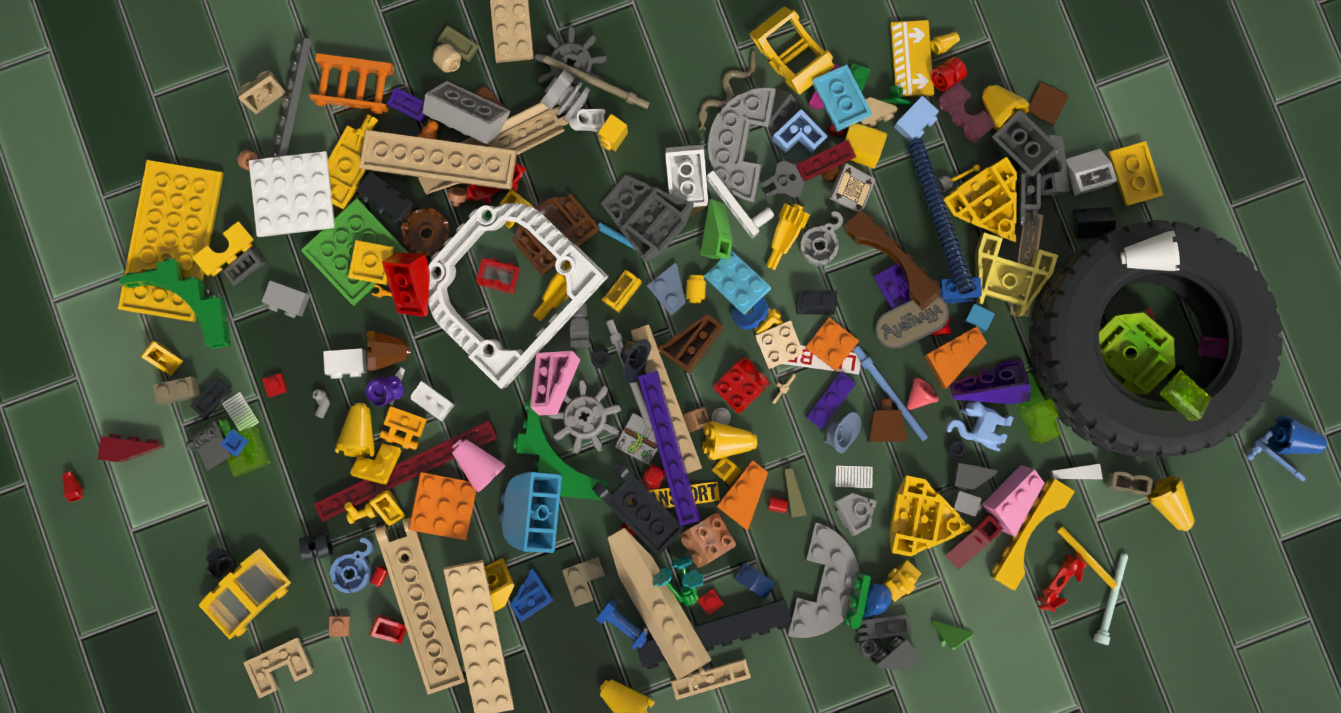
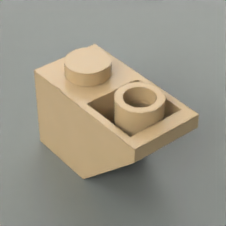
[857,97,897,128]

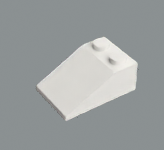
[665,145,708,207]

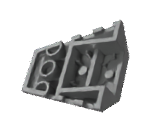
[601,175,694,262]

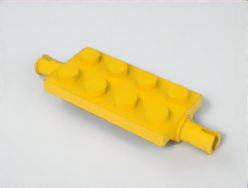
[328,114,378,210]

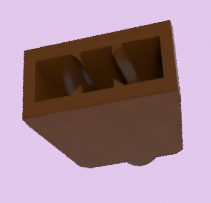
[868,399,907,442]

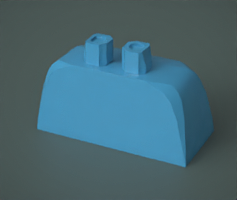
[499,472,562,553]

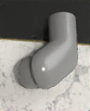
[313,389,330,418]

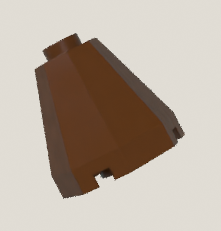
[366,331,410,371]

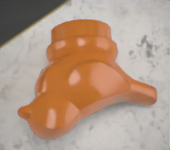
[417,119,439,140]

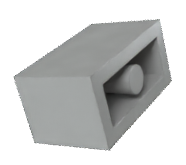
[262,281,310,318]

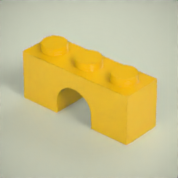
[192,222,254,277]

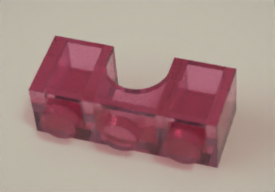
[939,82,995,143]

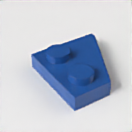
[510,569,554,622]

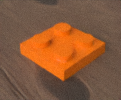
[805,318,859,371]

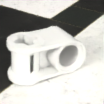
[569,109,605,132]

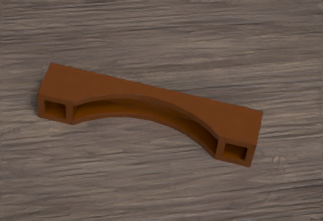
[844,210,940,311]

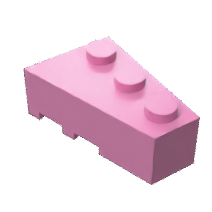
[530,351,580,415]
[982,465,1044,537]

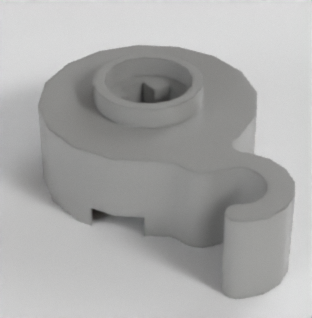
[800,211,843,266]

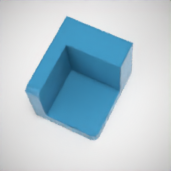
[963,304,995,333]

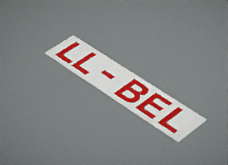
[782,345,861,374]

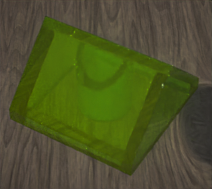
[1159,371,1211,421]

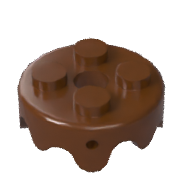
[401,208,451,257]

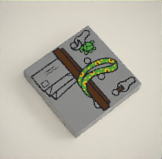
[615,413,658,465]

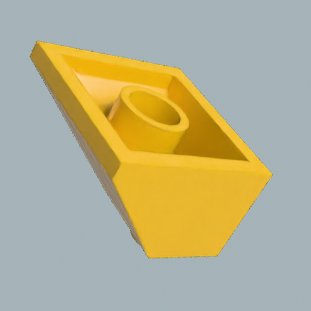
[485,558,514,612]

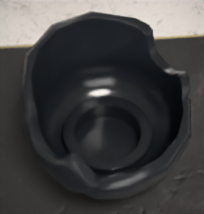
[206,549,236,581]

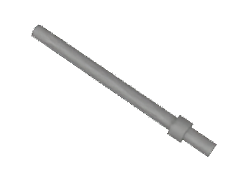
[606,320,652,429]

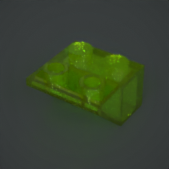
[227,427,271,478]

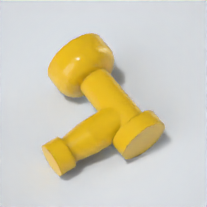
[344,502,377,524]

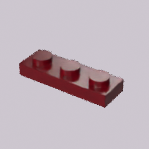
[796,139,857,182]

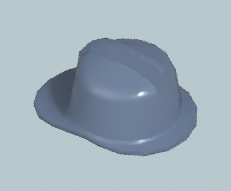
[824,412,861,453]

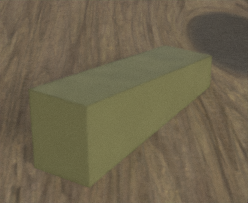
[784,468,807,517]

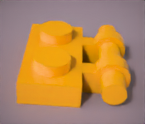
[380,406,427,450]

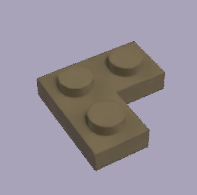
[562,557,605,607]

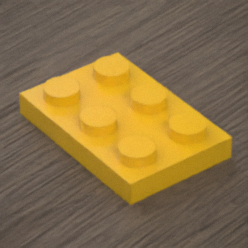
[1108,141,1163,207]

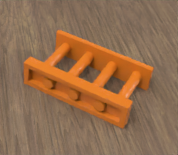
[309,53,395,114]

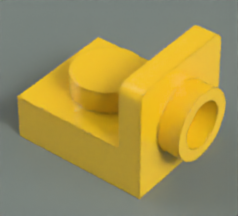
[754,307,783,334]

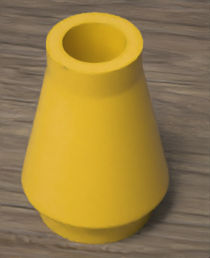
[930,31,960,55]

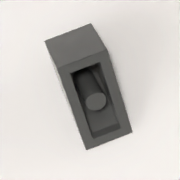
[951,463,997,493]

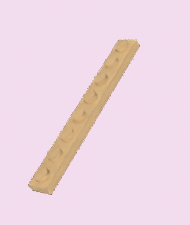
[631,324,702,474]

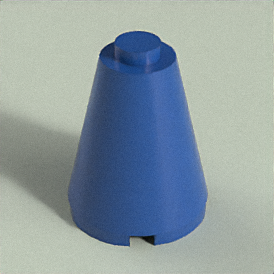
[1268,415,1327,454]

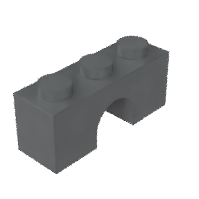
[1041,135,1070,196]

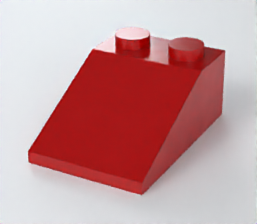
[382,252,430,317]

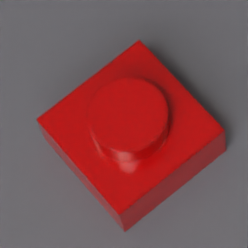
[262,373,288,398]
[698,589,724,616]

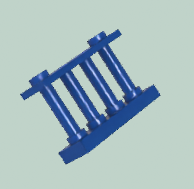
[596,598,648,650]

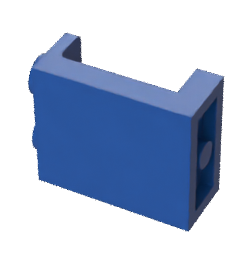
[938,277,982,304]

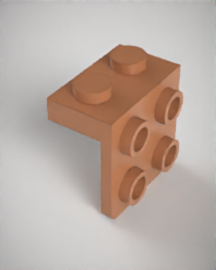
[679,513,736,568]

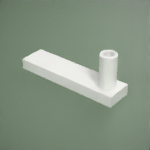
[706,171,774,238]

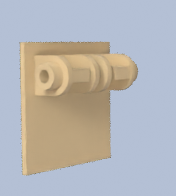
[755,320,804,369]

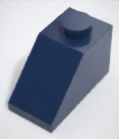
[733,561,776,599]

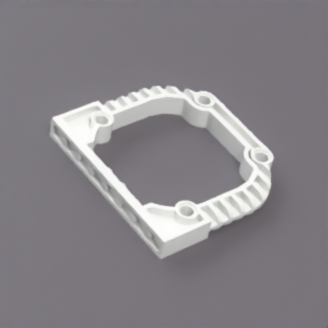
[428,203,609,389]

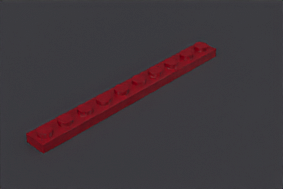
[314,421,498,522]

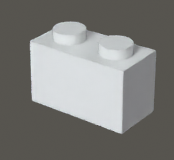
[324,349,367,379]

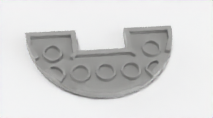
[708,88,776,202]
[787,522,859,638]

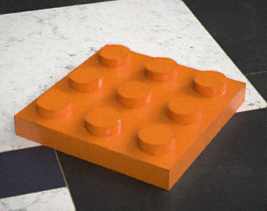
[408,472,476,540]

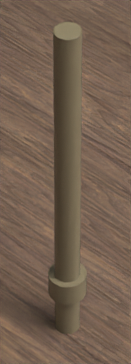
[543,55,650,109]

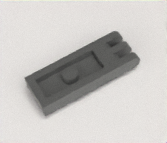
[857,615,912,641]

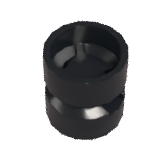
[299,532,333,562]

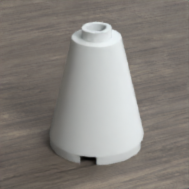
[1120,231,1180,271]

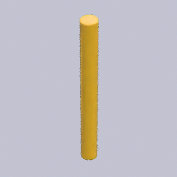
[1057,526,1118,589]

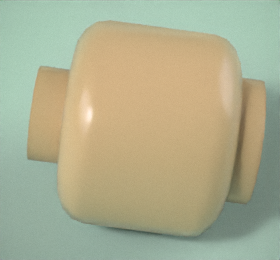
[433,44,461,73]

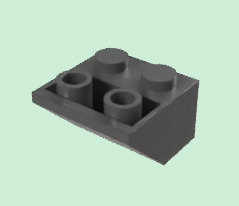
[872,636,922,671]

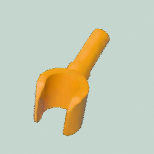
[371,285,392,298]

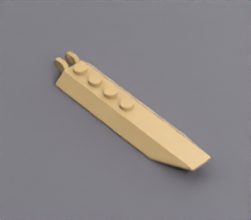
[418,103,569,194]
[608,528,711,689]

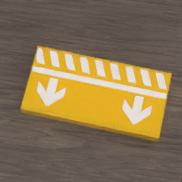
[890,20,934,97]

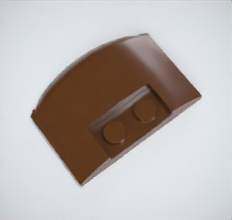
[512,194,600,275]

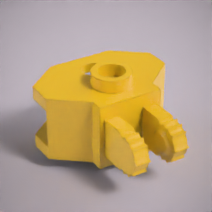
[882,560,921,602]

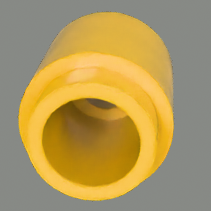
[686,275,706,303]

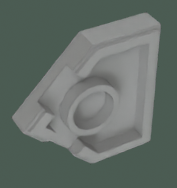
[834,493,877,536]

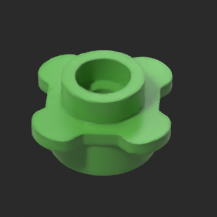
[217,419,231,437]

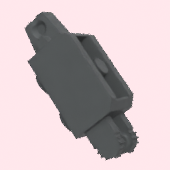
[1016,168,1041,226]

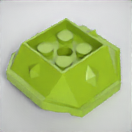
[1099,311,1175,395]

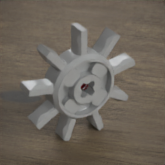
[548,381,621,454]

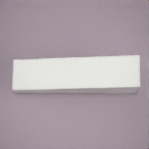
[1050,464,1103,479]

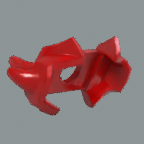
[466,162,527,205]
[1037,552,1087,612]

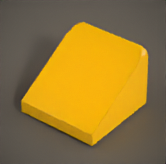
[712,457,741,485]

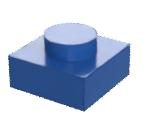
[220,429,249,457]

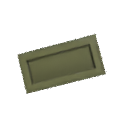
[437,25,479,62]

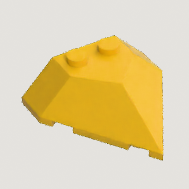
[943,157,1017,242]
[889,476,973,556]

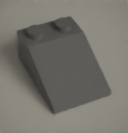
[992,110,1060,176]

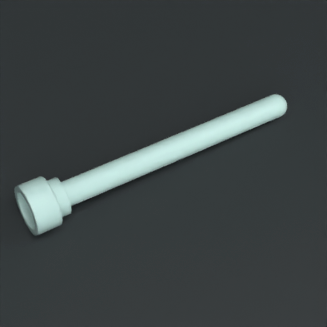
[1093,553,1128,645]

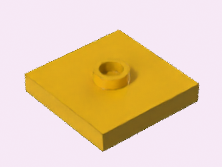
[348,240,394,285]

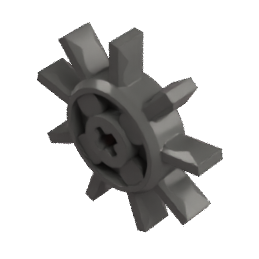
[535,27,607,93]

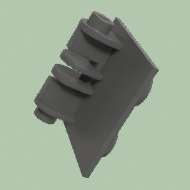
[186,421,232,471]

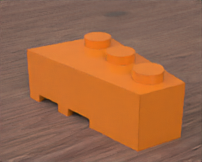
[923,327,987,390]
[717,461,768,531]

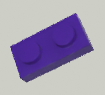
[387,88,425,122]

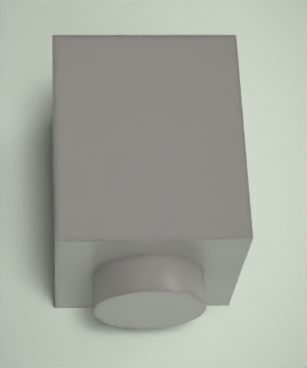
[951,491,982,517]

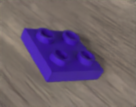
[873,264,911,310]

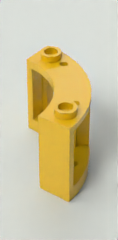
[749,6,835,95]

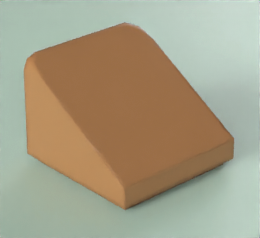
[683,407,710,432]

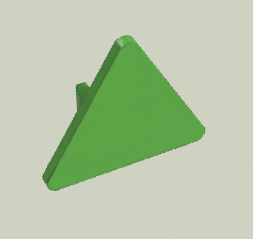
[931,621,973,650]

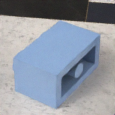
[894,96,939,142]

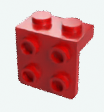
[714,357,771,413]

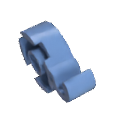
[330,538,375,593]

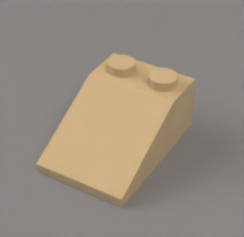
[238,70,287,114]

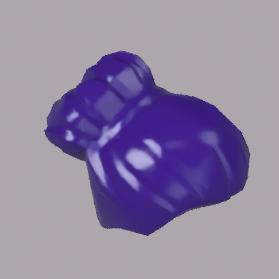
[366,375,404,407]

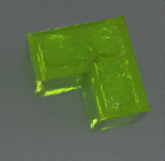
[1021,399,1062,445]

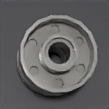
[541,69,590,122]

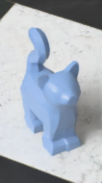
[946,401,1014,452]

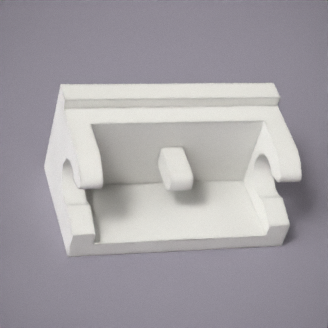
[411,381,455,421]

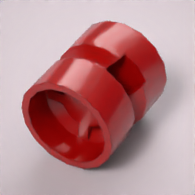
[930,57,967,91]

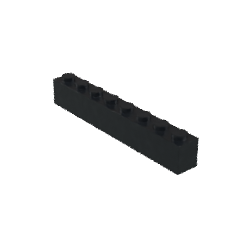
[636,598,792,669]

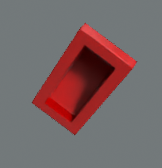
[368,614,407,644]

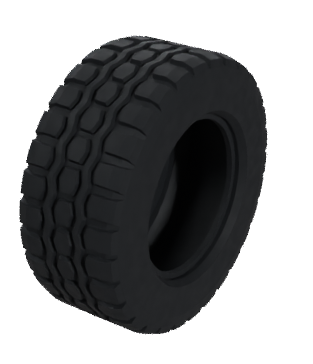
[1029,220,1282,457]

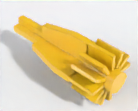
[766,203,810,270]
[533,260,571,321]

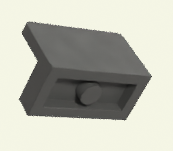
[769,88,800,133]

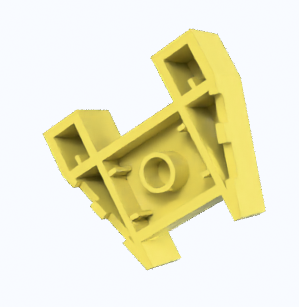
[974,233,1058,317]

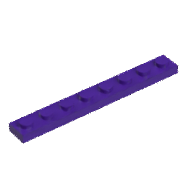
[638,371,700,526]

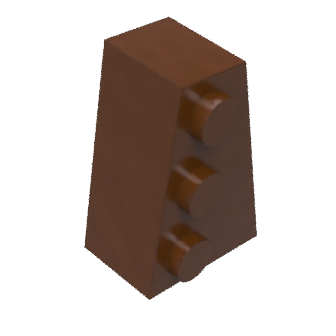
[657,314,725,375]

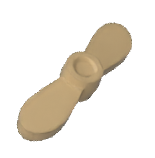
[772,373,796,404]

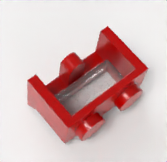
[476,258,520,294]

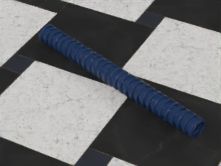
[907,139,975,295]

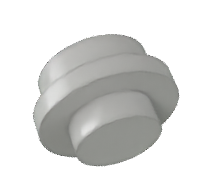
[711,408,731,425]

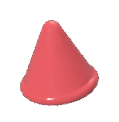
[907,378,939,410]

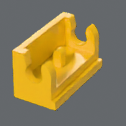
[602,270,642,313]

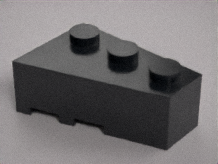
[356,172,418,226]

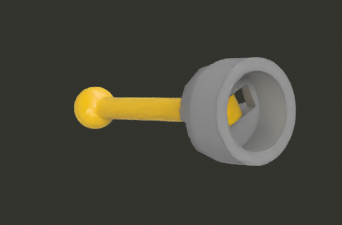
[937,165,981,193]

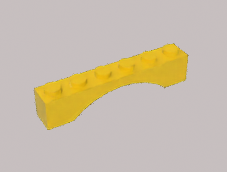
[991,479,1075,591]

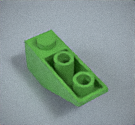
[700,199,733,259]

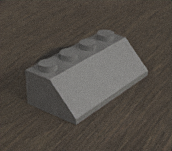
[423,81,510,144]

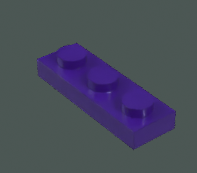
[806,372,856,429]

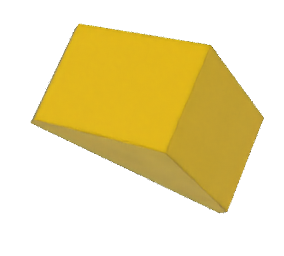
[140,341,183,376]
[369,490,406,526]

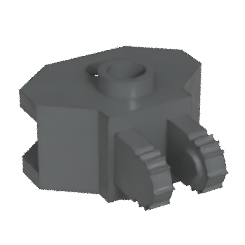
[759,157,804,198]

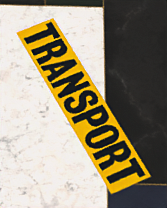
[627,481,720,508]

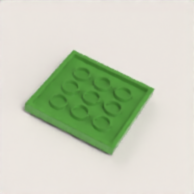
[301,199,408,306]

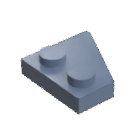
[647,263,686,315]

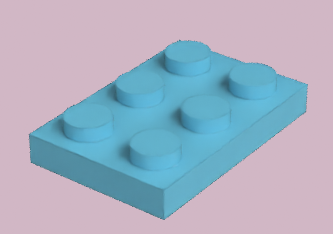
[812,65,872,131]
[704,250,771,315]

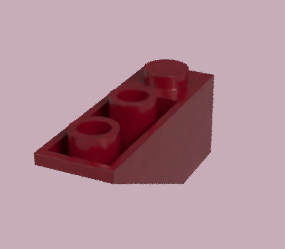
[97,434,165,462]
[945,514,1004,569]

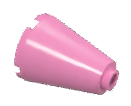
[452,439,505,492]

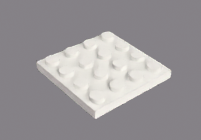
[249,151,335,237]

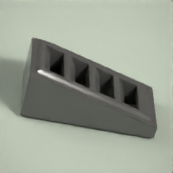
[223,247,267,286]

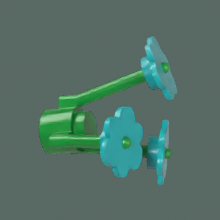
[652,556,703,606]

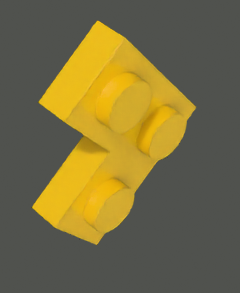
[350,443,401,485]

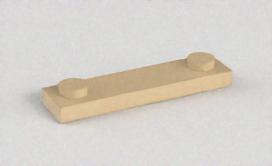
[671,658,751,700]

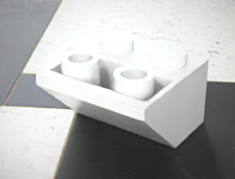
[1066,149,1117,196]

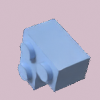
[772,110,828,154]

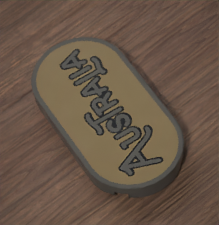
[875,296,950,349]

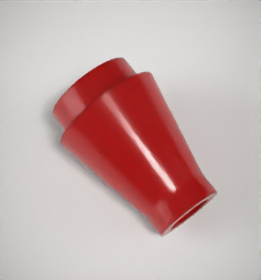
[62,472,84,502]

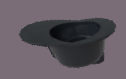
[620,339,651,383]

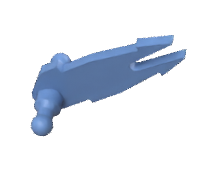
[1246,430,1306,482]

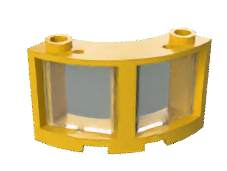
[198,549,291,640]

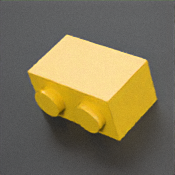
[598,114,628,151]

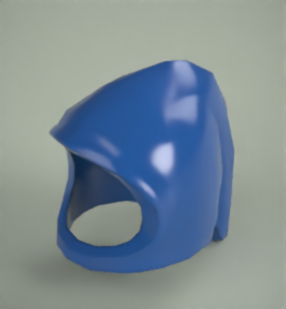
[862,584,893,618]

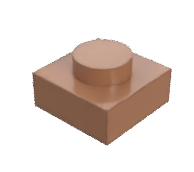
[329,616,350,637]

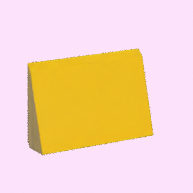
[844,123,888,168]

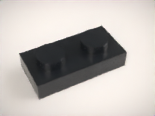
[190,378,232,419]

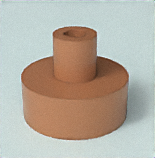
[238,150,258,170]
[448,187,467,207]

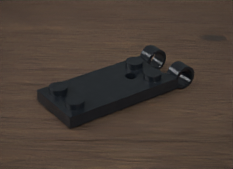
[592,461,685,556]

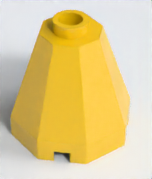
[982,85,1029,131]

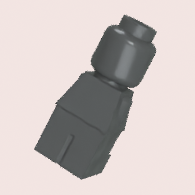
[569,303,590,350]

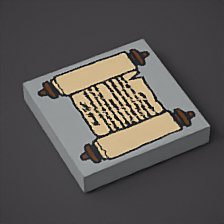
[829,163,876,213]

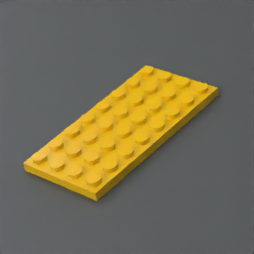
[118,160,224,322]

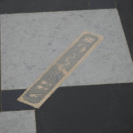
[1010,212,1043,317]

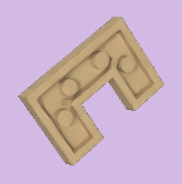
[244,637,314,698]

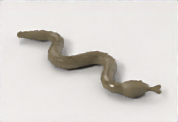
[698,51,756,131]

